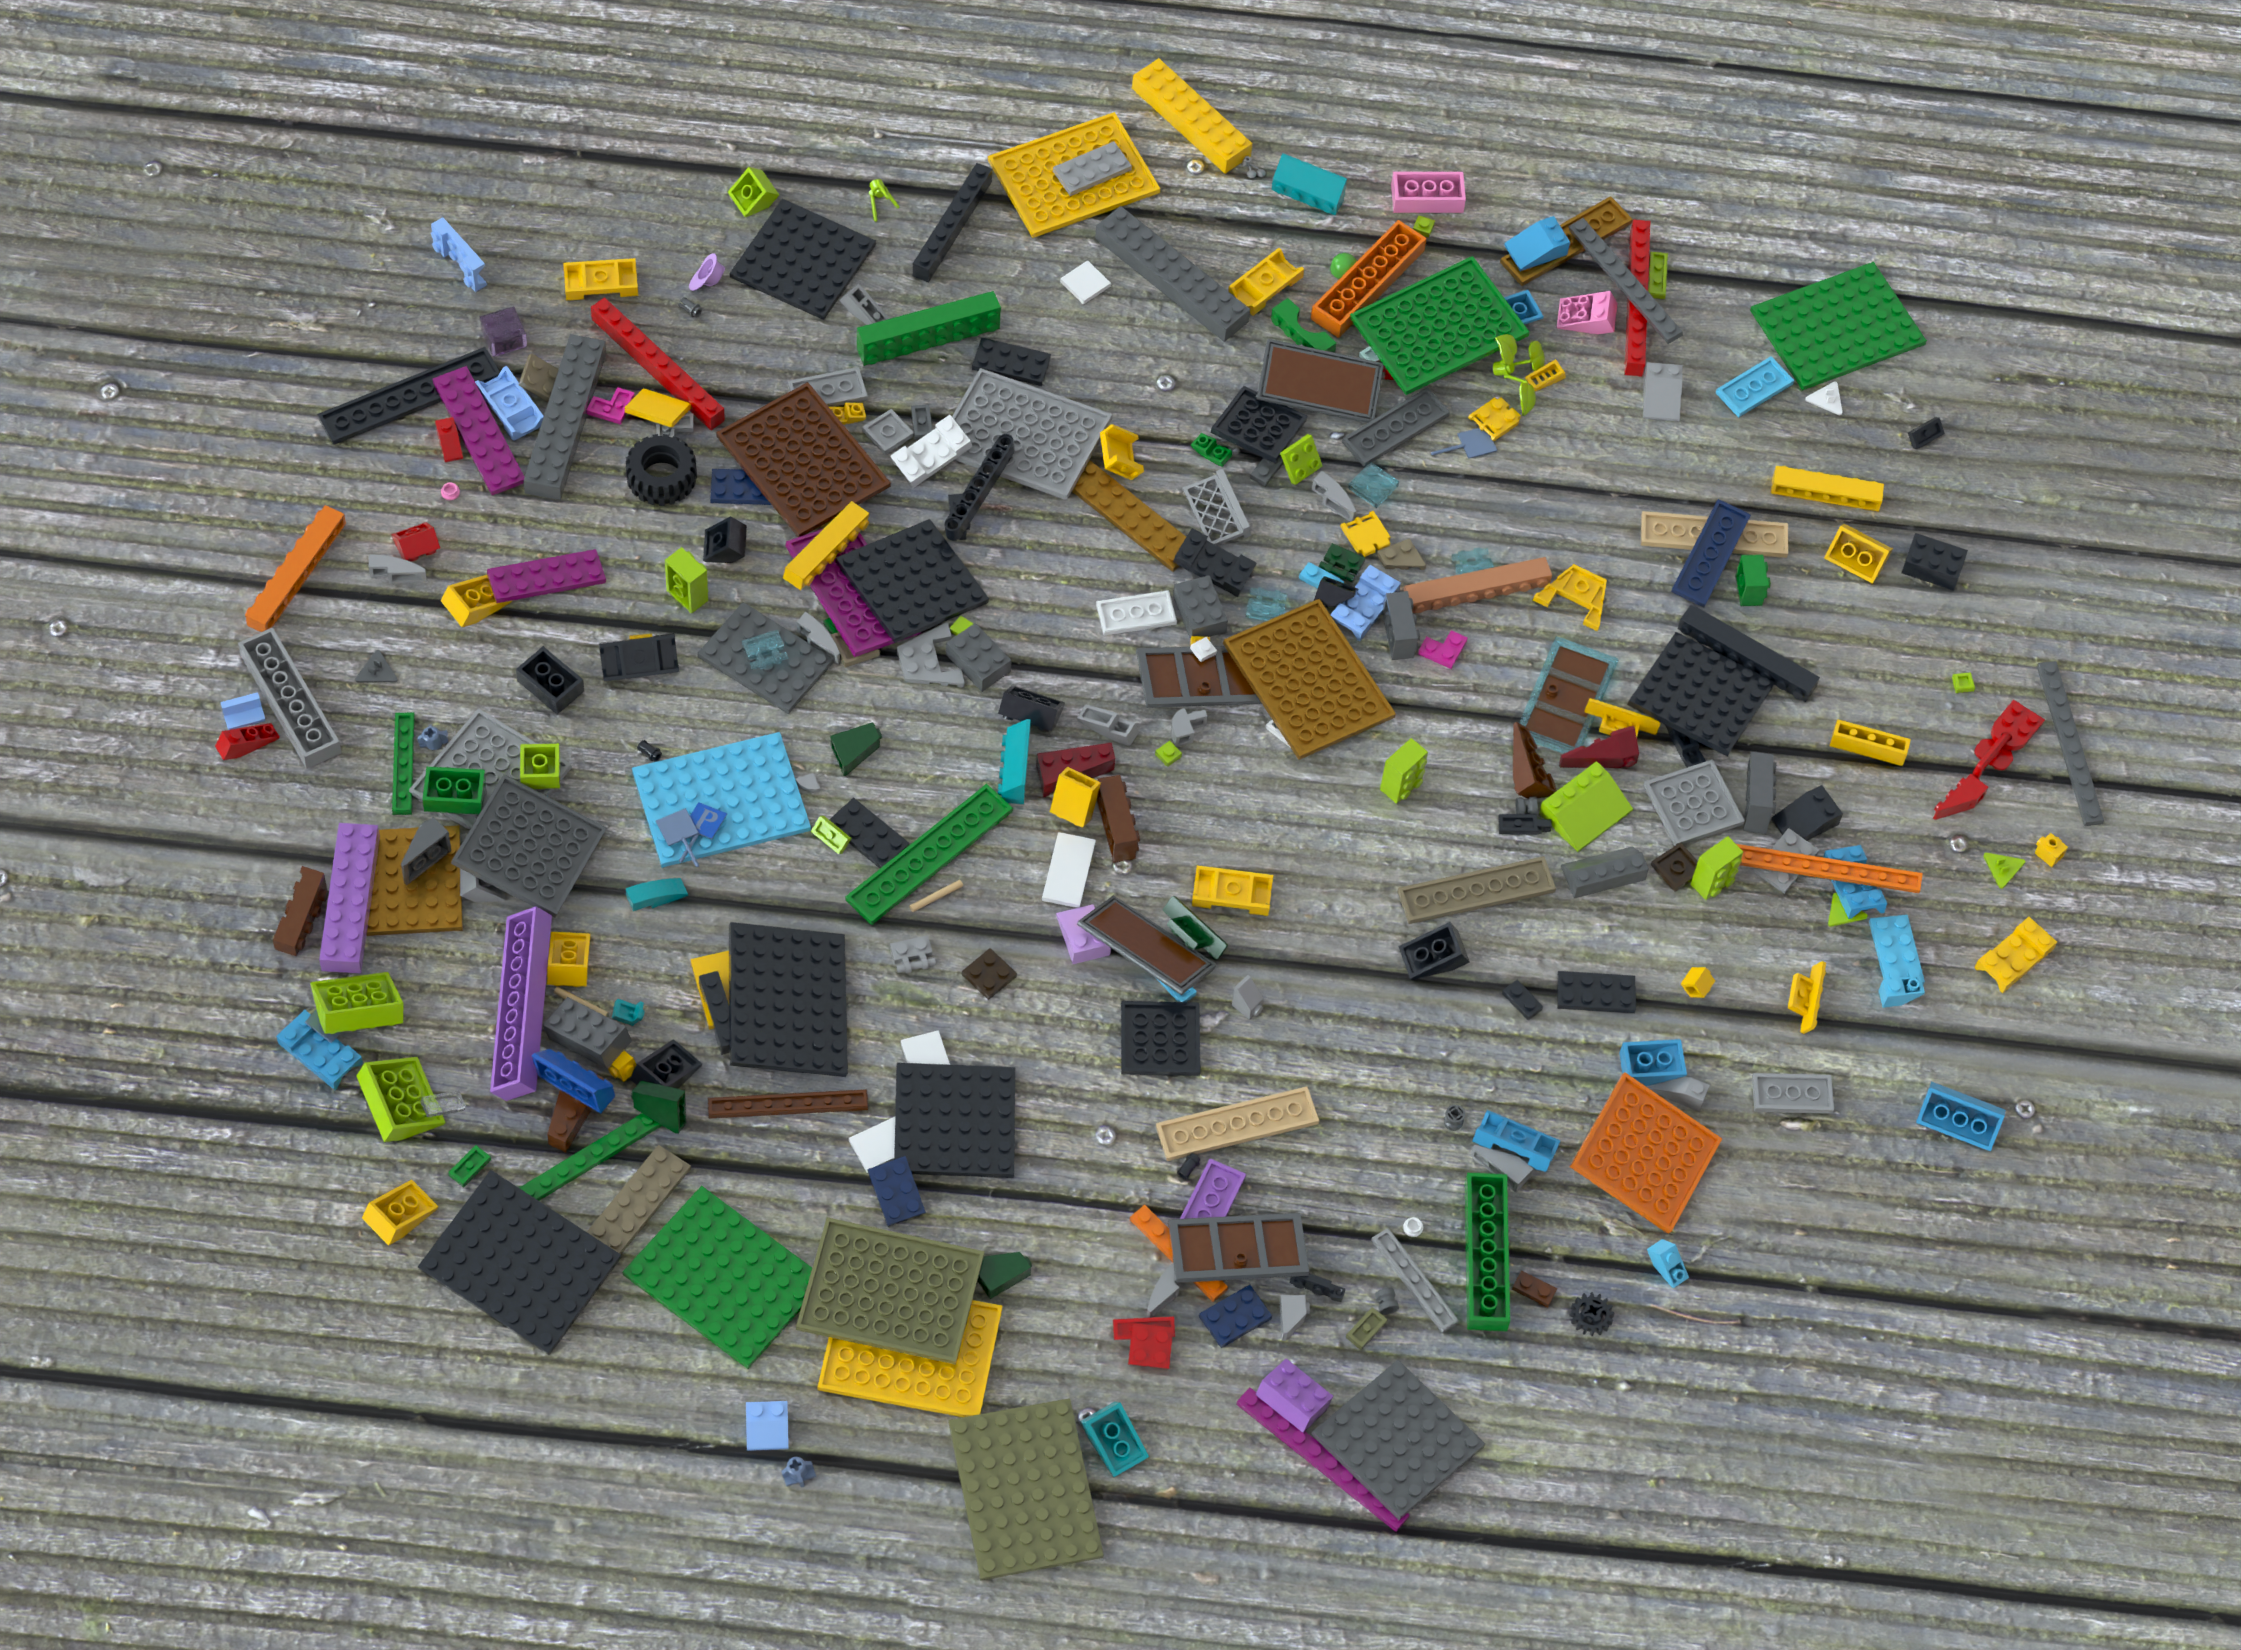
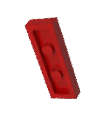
[1113,1316,1175,1340]

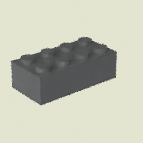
[542,997,632,1069]

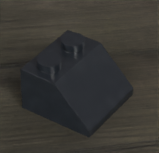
[703,516,747,563]

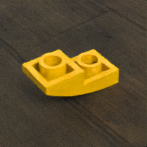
[829,403,866,425]

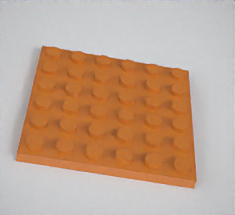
[1570,1072,1722,1234]

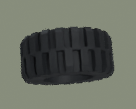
[626,434,697,506]

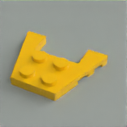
[1533,564,1607,632]

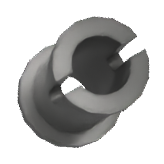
[678,297,702,317]

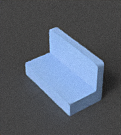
[220,692,265,730]

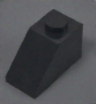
[1314,576,1359,607]

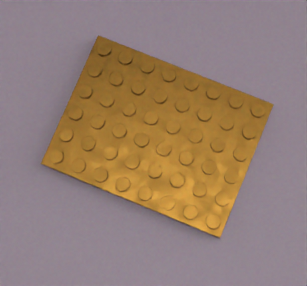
[1223,599,1396,760]

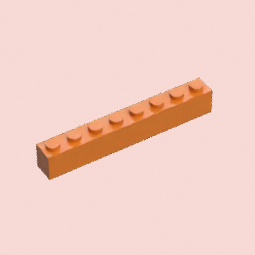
[245,505,346,632]

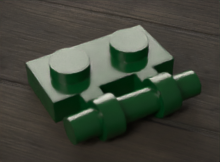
[1319,543,1365,582]

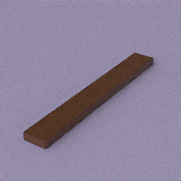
[708,1089,868,1119]

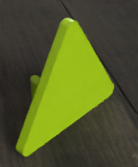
[1983,852,2025,889]
[1828,893,1868,927]

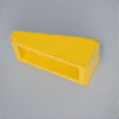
[1525,359,1566,392]

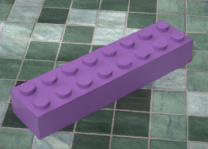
[319,823,380,973]

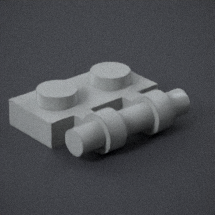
[890,935,936,973]

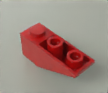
[215,723,280,760]
[1933,774,1989,820]

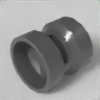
[1515,797,1538,814]
[1444,1104,1465,1131]
[1375,1288,1399,1315]

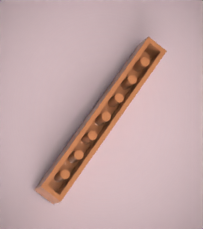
[1404,557,1552,613]

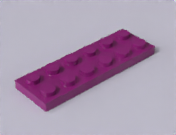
[487,549,606,603]

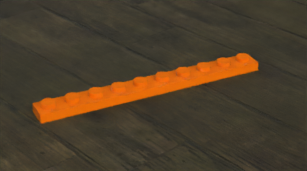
[1736,844,1923,893]

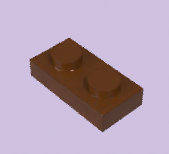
[1512,1270,1558,1308]

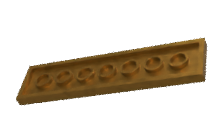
[1500,196,1633,286]
[1072,460,1186,572]

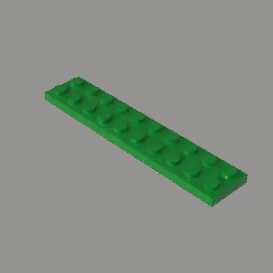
[845,784,1013,925]

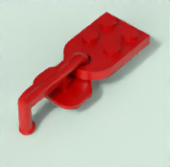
[1972,700,2045,780]

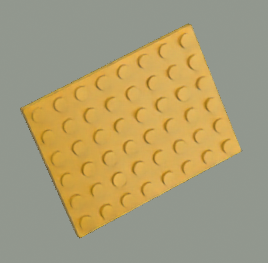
[988,112,1160,238]
[817,1300,1003,1417]

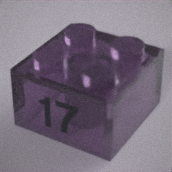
[479,306,527,357]

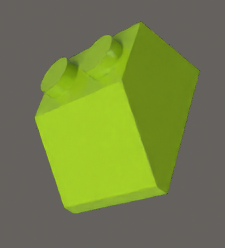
[728,167,779,217]

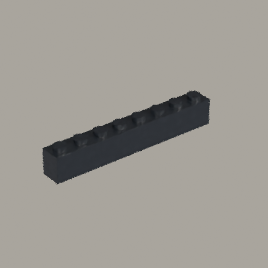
[912,163,993,283]
[1677,604,1820,702]

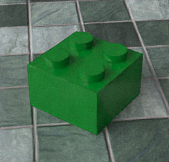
[1735,555,1771,607]

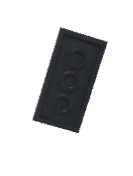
[972,337,1051,386]
[829,797,910,868]
[1557,971,1636,1014]

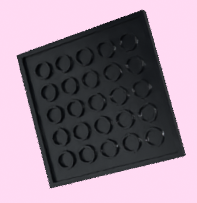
[730,198,876,320]
[835,519,989,643]
[1627,632,1775,757]
[894,1063,1015,1178]

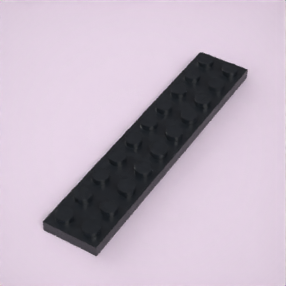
[317,347,500,445]

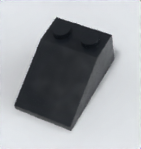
[1771,785,1843,841]
[1398,922,1470,980]
[630,1039,703,1089]

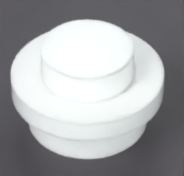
[1403,1217,1423,1237]

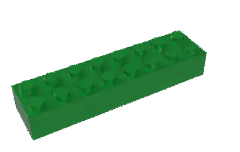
[857,291,1001,366]
[1465,1173,1510,1331]

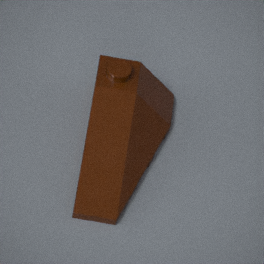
[1513,722,1557,799]

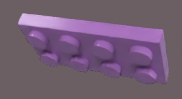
[1180,1159,1246,1219]

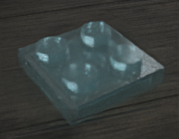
[1348,462,1399,508]

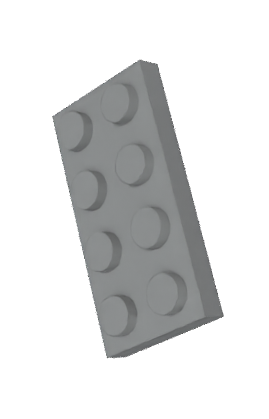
[1053,141,1132,196]
[788,367,868,407]
[1752,1073,1834,1114]

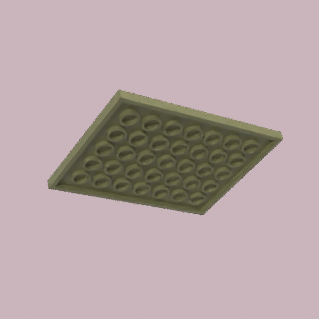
[796,1217,985,1365]
[948,1398,1104,1581]

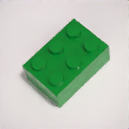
[422,766,486,814]

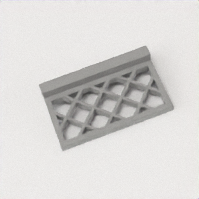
[1183,469,1251,546]

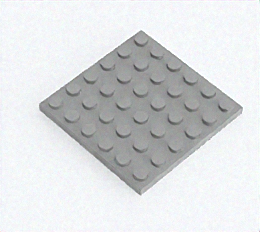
[409,708,572,830]

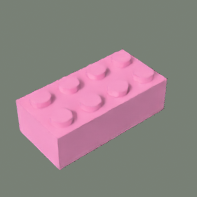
[1391,172,1466,213]

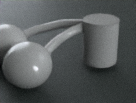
[1242,156,1266,178]

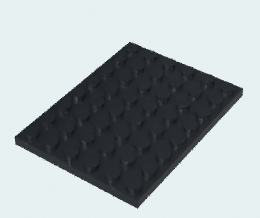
[729,922,848,1077]
[418,1170,622,1355]

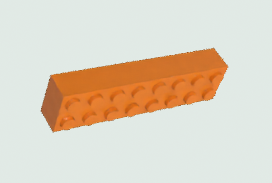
[1310,220,1427,338]

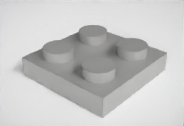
[862,409,914,455]

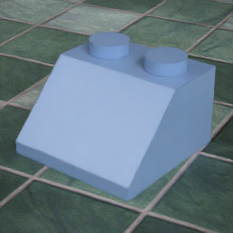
[746,1401,789,1451]

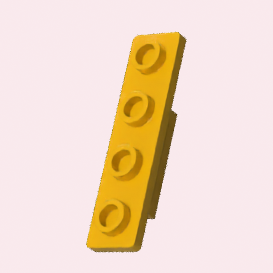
[1584,698,1661,737]
[1788,961,1826,1034]

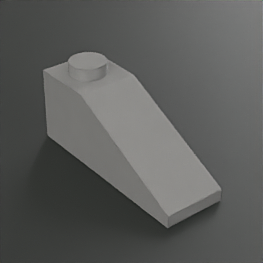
[839,283,890,325]
[1646,1077,1710,1111]
[1470,1145,1533,1193]

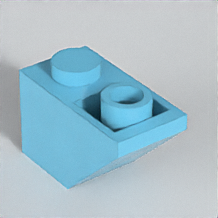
[1878,976,1925,1008]
[1647,1239,1689,1288]

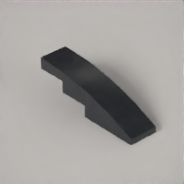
[1665,725,1706,768]

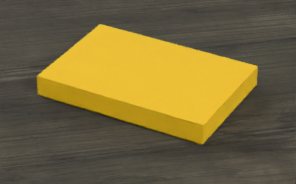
[625,388,691,428]

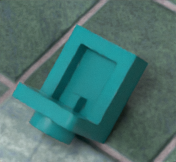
[612,999,645,1026]

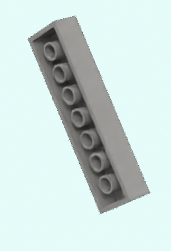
[238,627,342,769]

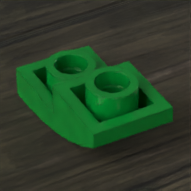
[1191,433,1232,467]

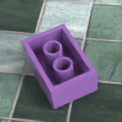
[1256,1359,1333,1432]

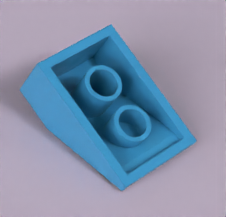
[1504,216,1570,271]
[1619,1039,1687,1086]

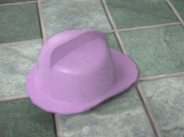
[689,253,725,291]

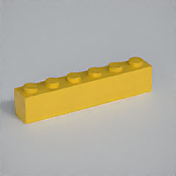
[1771,466,1884,512]
[783,501,869,590]

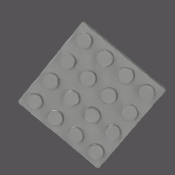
[1643,760,1745,846]

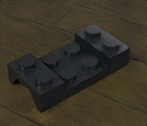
[1173,528,1257,597]
[599,633,680,682]

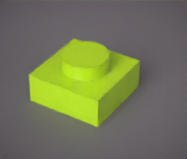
[1413,215,1435,238]
[1155,740,1182,767]

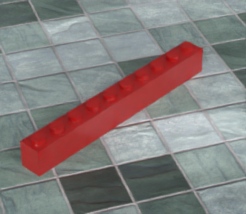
[1624,219,1651,377]
[591,297,725,431]

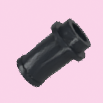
[637,740,662,762]
[1177,1153,1200,1179]

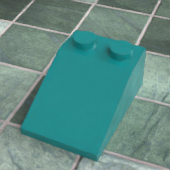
[1080,1401,1149,1477]

